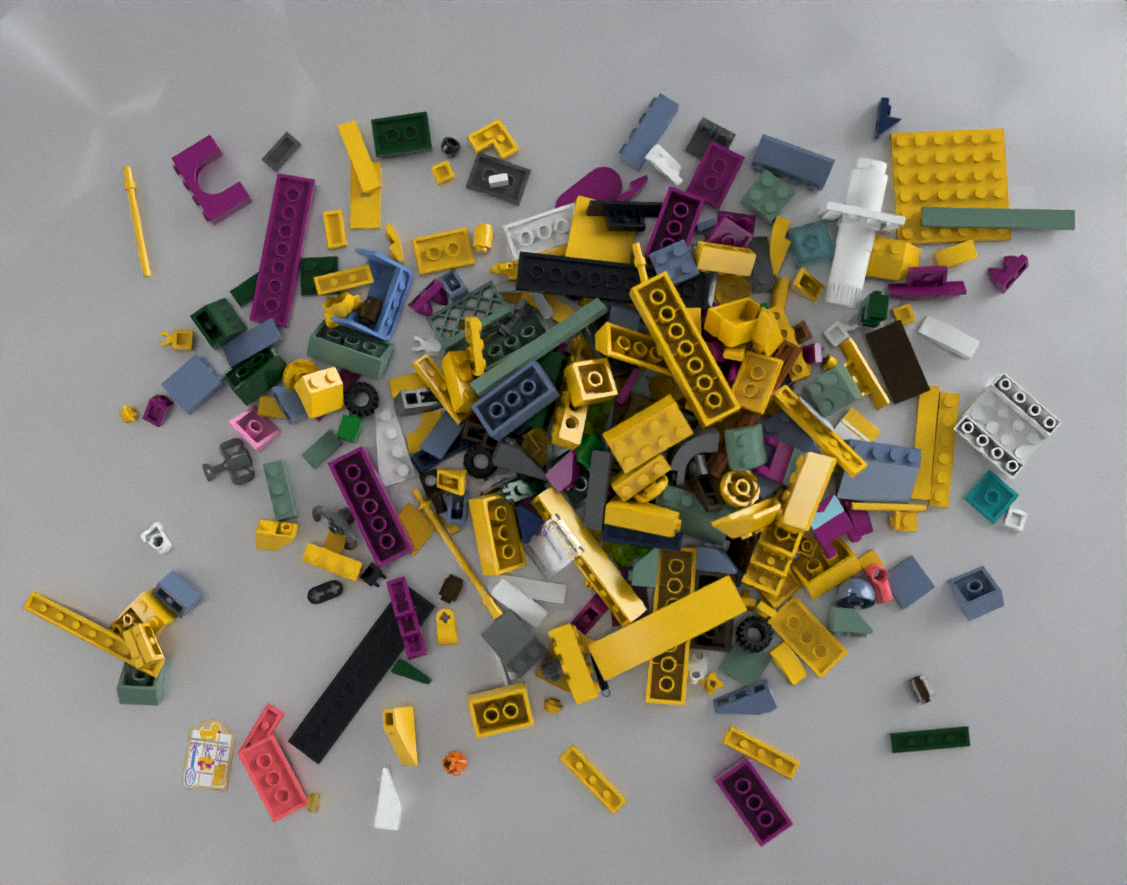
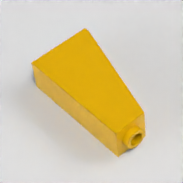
[604,493,681,538]

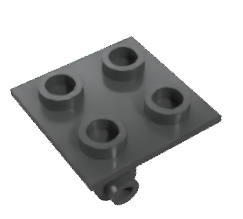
[685,117,736,158]

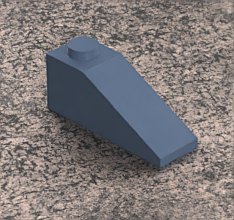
[713,679,778,715]

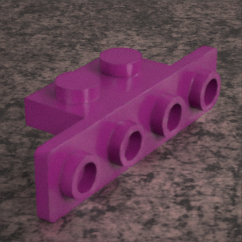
[888,266,967,298]

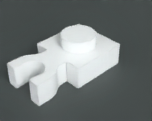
[822,315,859,348]
[412,336,446,359]

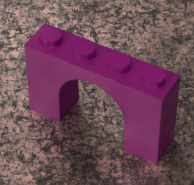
[171,135,253,225]

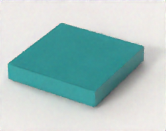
[964,470,1019,524]

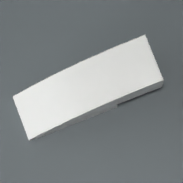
[917,316,981,361]

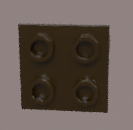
[726,533,757,574]

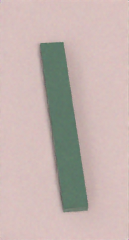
[921,207,1075,230]
[469,298,608,398]

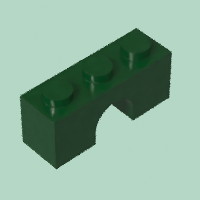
[858,291,890,328]

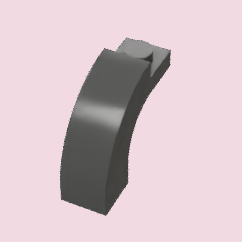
[666,427,719,488]

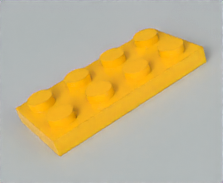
[767,595,848,679]

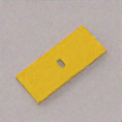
[350,162,381,229]

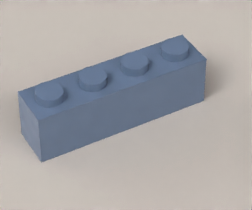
[619,93,679,172]

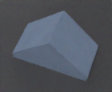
[438,269,469,303]
[446,490,469,526]

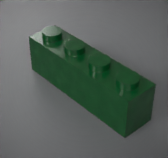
[522,351,568,432]

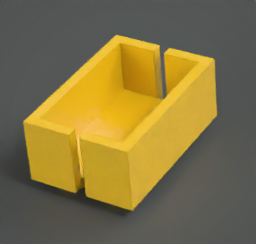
[703,297,776,348]

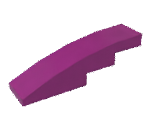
[386,576,428,660]

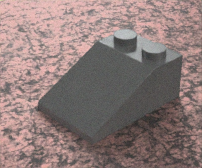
[481,609,548,679]

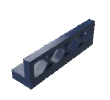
[603,524,683,551]

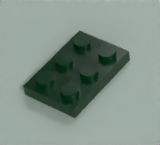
[371,111,433,158]

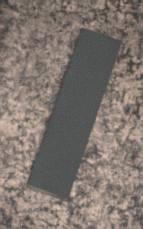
[584,450,613,531]

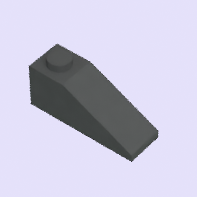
[748,236,774,294]
[393,388,443,417]
[492,437,548,481]

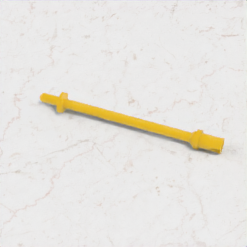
[412,488,504,620]

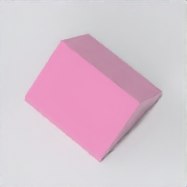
[229,405,281,452]

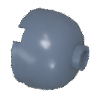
[836,576,875,609]

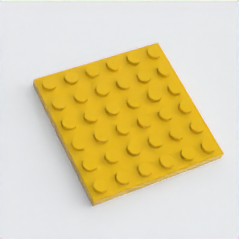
[890,128,1012,245]

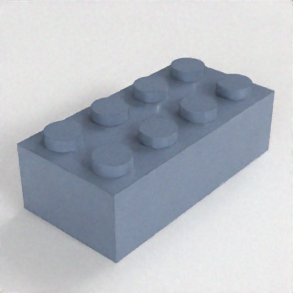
[471,360,561,441]

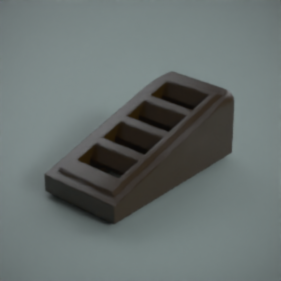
[689,474,724,512]

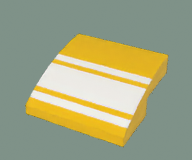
[834,407,881,442]

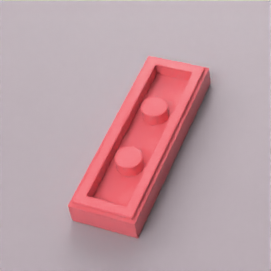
[237,703,285,755]

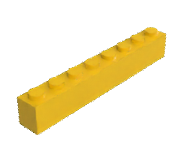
[530,486,647,627]

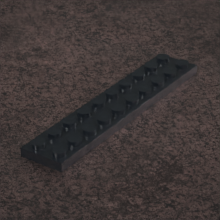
[516,251,710,312]
[288,586,436,765]

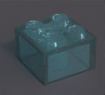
[786,219,835,270]

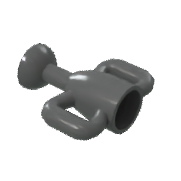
[202,438,255,485]

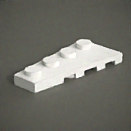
[375,404,417,487]

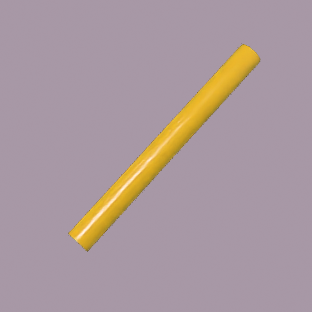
[850,502,926,512]

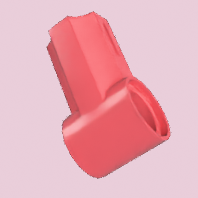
[865,563,893,604]

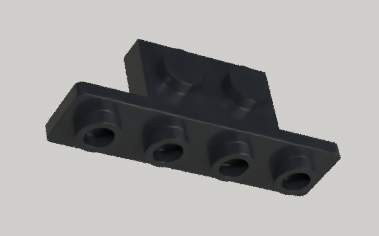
[586,200,663,232]

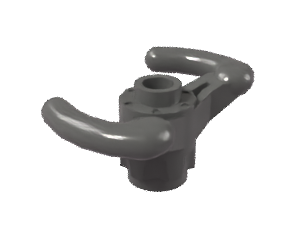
[312,505,357,550]

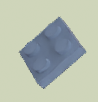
[648,239,700,286]

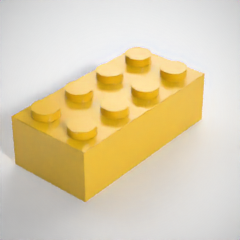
[602,394,693,473]

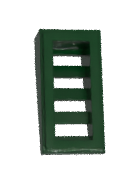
[390,659,432,685]

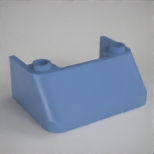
[331,248,413,340]

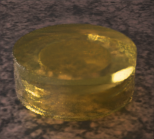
[307,792,320,813]

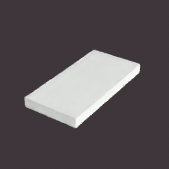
[503,202,575,261]

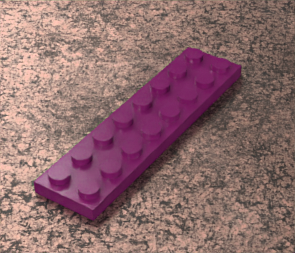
[249,173,316,328]

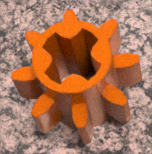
[443,751,467,776]

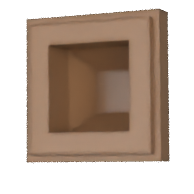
[793,320,813,345]

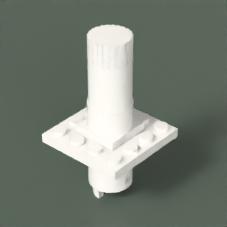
[817,158,906,309]

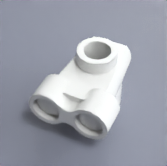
[140,522,173,555]

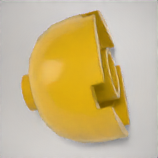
[719,469,760,508]

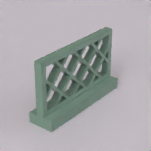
[426,281,513,354]

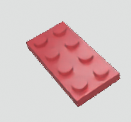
[237,734,309,822]

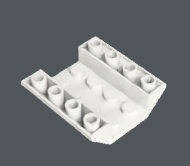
[953,371,1062,480]

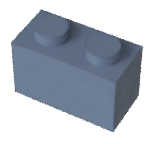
[153,571,202,618]

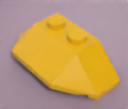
[866,236,921,282]
[711,496,781,539]

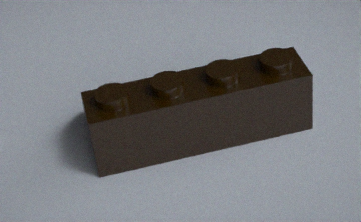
[689,570,738,652]

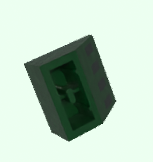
[190,298,247,350]

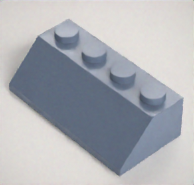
[751,134,835,191]

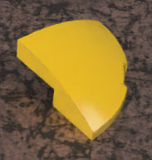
[520,428,549,466]

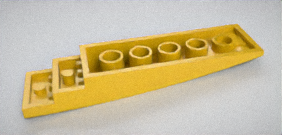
[740,448,830,598]
[588,575,747,681]

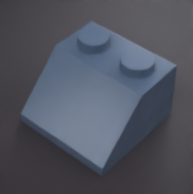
[948,566,1004,621]

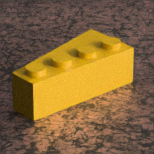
[548,623,601,705]

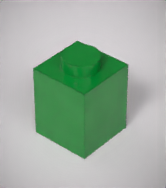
[336,413,364,444]

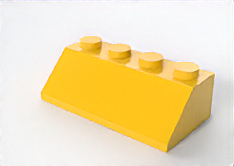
[595,322,673,376]
[774,452,837,534]
[468,493,527,575]

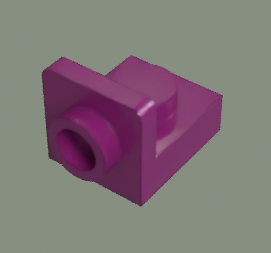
[142,394,174,427]

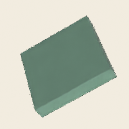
[718,641,772,687]

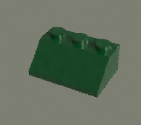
[222,345,288,406]

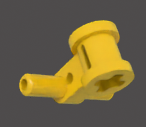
[489,261,519,281]

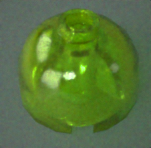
[611,543,651,567]

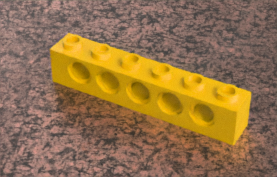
[551,333,596,450]

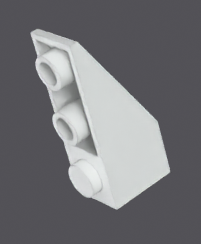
[372,766,402,831]

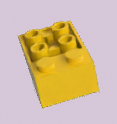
[108,588,178,638]

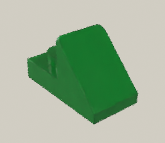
[575,432,605,469]

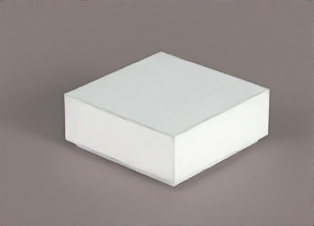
[488,173,509,188]
[1002,507,1028,532]

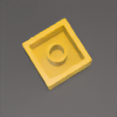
[563,358,618,407]

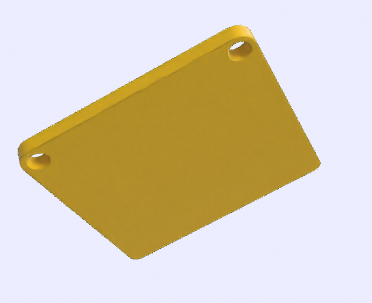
[565,196,636,264]

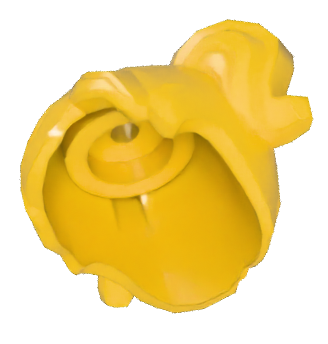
[323,291,363,329]

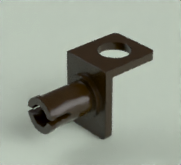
[419,469,448,514]

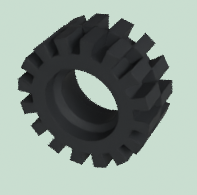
[343,381,379,417]
[463,444,497,479]
[735,616,773,653]

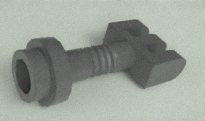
[497,298,533,338]

